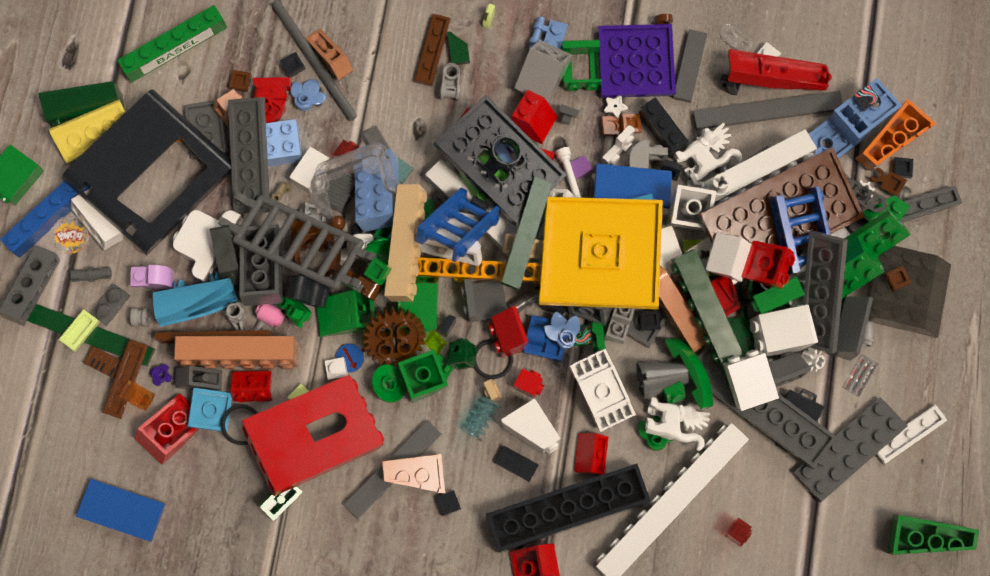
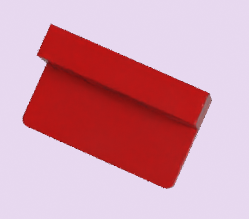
[574,433,609,476]

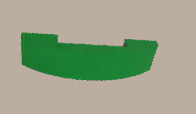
[665,338,713,410]

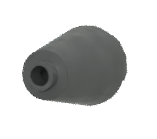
[636,361,692,400]

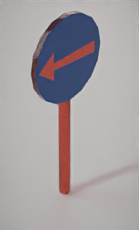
[336,332,394,373]

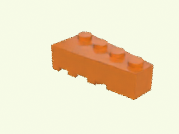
[855,99,937,171]

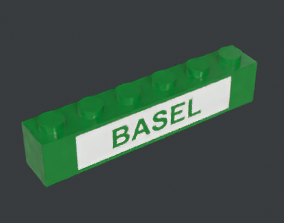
[117,5,227,83]

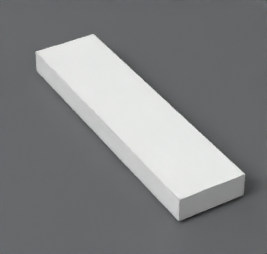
[876,404,947,465]

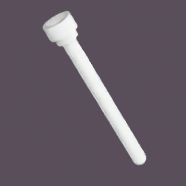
[555,147,581,198]

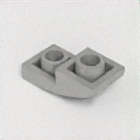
[605,308,635,344]

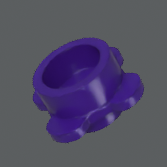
[150,364,172,386]

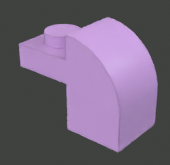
[130,265,174,291]

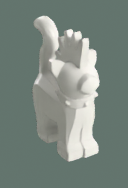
[674,123,742,184]
[645,397,710,451]

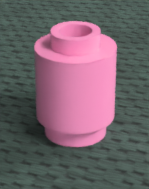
[255,304,285,327]

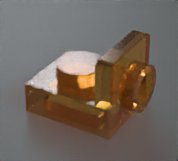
[119,380,155,411]

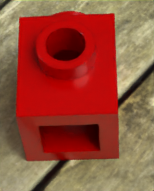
[513,368,545,399]

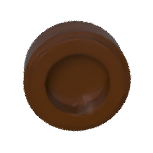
[654,14,673,24]

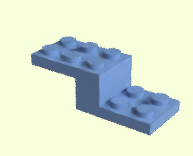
[809,78,902,159]

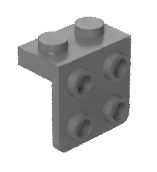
[461,279,506,322]

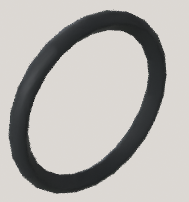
[474,339,513,379]
[221,404,258,445]

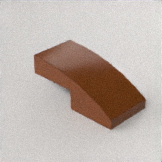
[600,114,642,136]

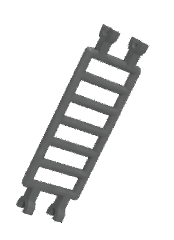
[218,191,377,293]

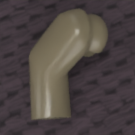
[272,181,292,202]

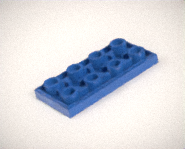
[594,163,672,209]
[76,479,166,542]

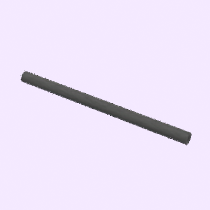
[272,0,357,121]

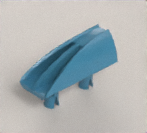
[153,272,238,327]

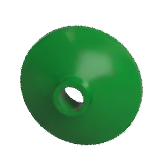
[371,365,406,403]

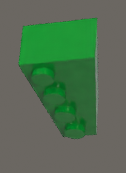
[887,514,979,555]

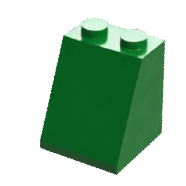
[398,277,439,332]

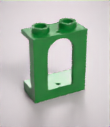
[562,40,602,91]

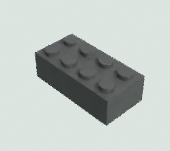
[240,224,283,306]

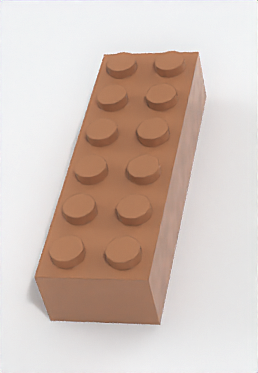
[174,336,299,370]

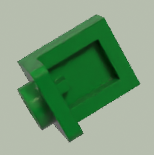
[661,381,686,404]

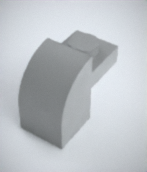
[628,140,668,169]

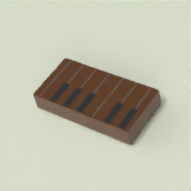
[83,346,122,379]

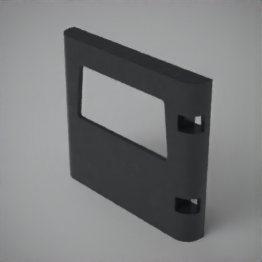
[62,89,232,256]

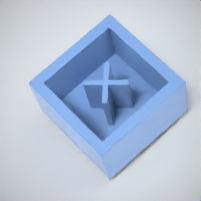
[266,119,303,167]

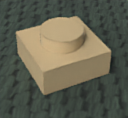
[484,379,503,401]

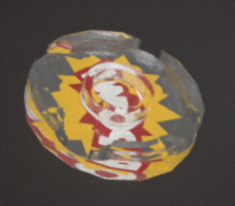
[50,216,89,254]

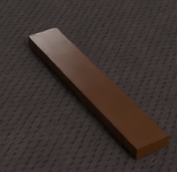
[155,330,274,344]

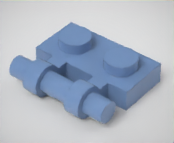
[528,16,568,51]

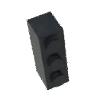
[639,97,689,158]

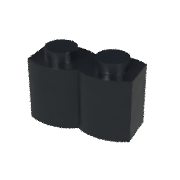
[286,273,330,308]

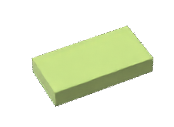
[59,309,100,352]

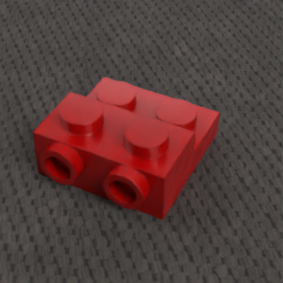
[741,240,795,289]

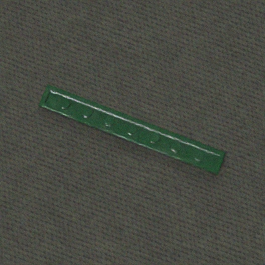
[15,299,155,367]

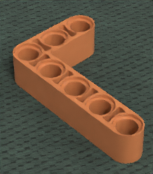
[659,266,706,352]

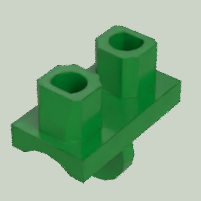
[278,296,312,328]

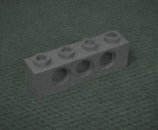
[0,245,60,326]

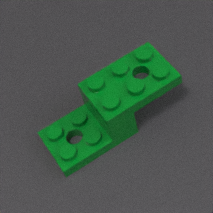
[842,209,911,299]

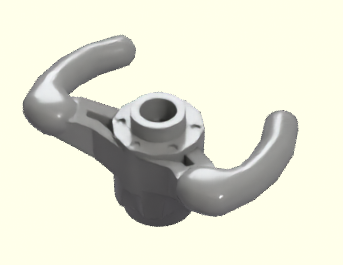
[216,288,265,331]

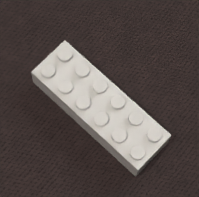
[703,129,817,206]

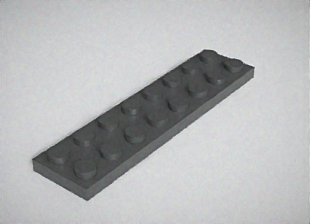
[698,345,838,469]

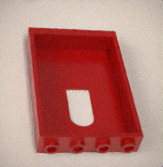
[240,374,384,496]

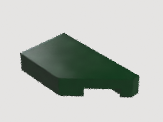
[447,31,470,65]

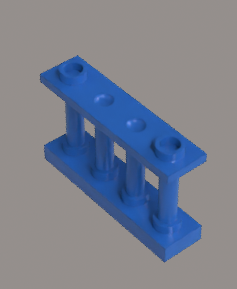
[769,186,830,274]
[416,187,500,262]

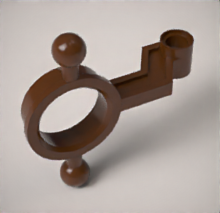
[288,216,385,301]

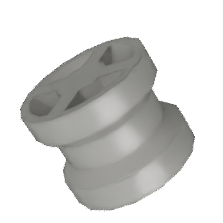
[130,308,150,327]

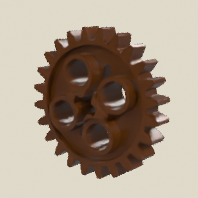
[362,307,426,367]

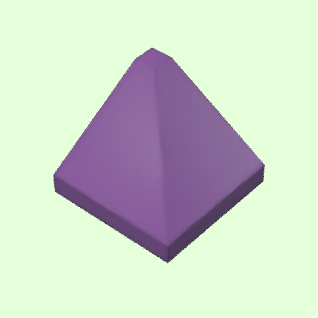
[570,156,593,180]

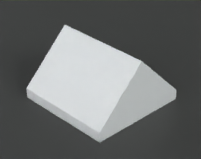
[705,232,752,282]

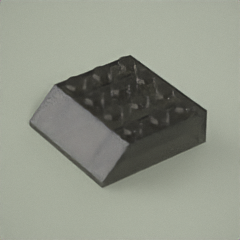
[866,246,951,338]

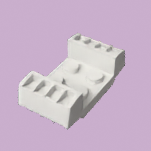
[569,349,636,432]

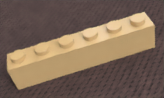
[384,184,427,302]

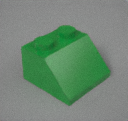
[398,349,448,403]

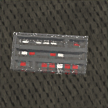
[842,354,878,397]

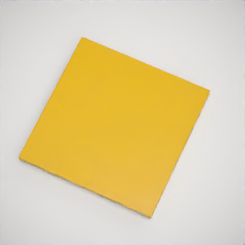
[539,197,663,309]

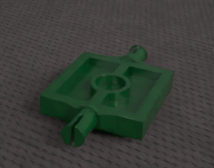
[727,306,755,356]

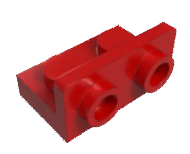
[231,371,272,403]

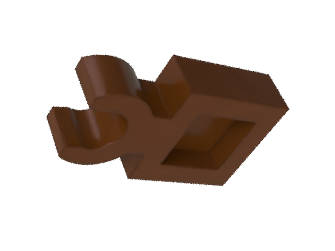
[871,168,907,197]

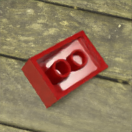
[134,393,199,465]

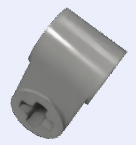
[441,63,460,100]

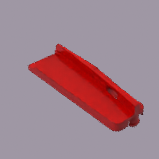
[728,49,832,91]

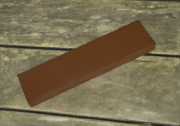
[414,14,451,87]
[102,339,149,419]

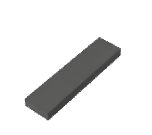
[673,29,707,103]

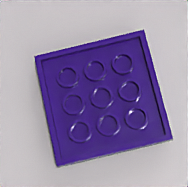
[598,24,676,98]

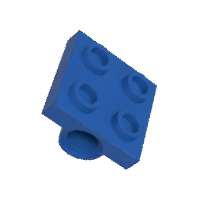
[523,315,566,362]

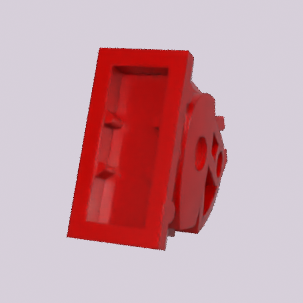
[253,77,292,123]

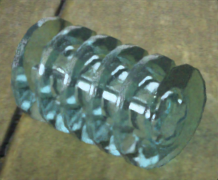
[462,397,501,441]

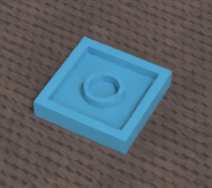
[187,388,232,432]

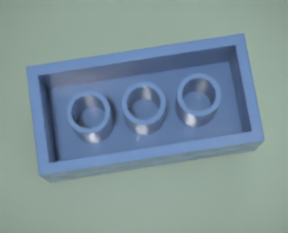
[355,148,399,232]

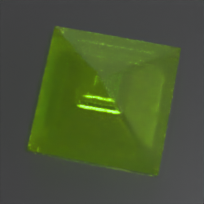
[425,330,447,356]

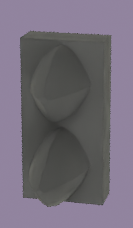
[90,284,130,326]

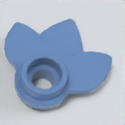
[291,79,327,111]
[544,312,580,349]

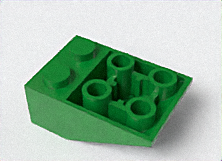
[317,290,376,337]

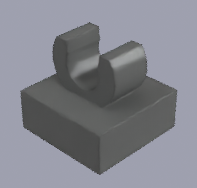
[559,104,580,125]

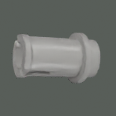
[862,322,874,347]

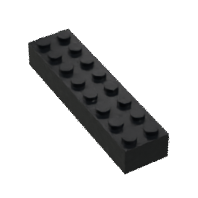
[486,463,651,554]

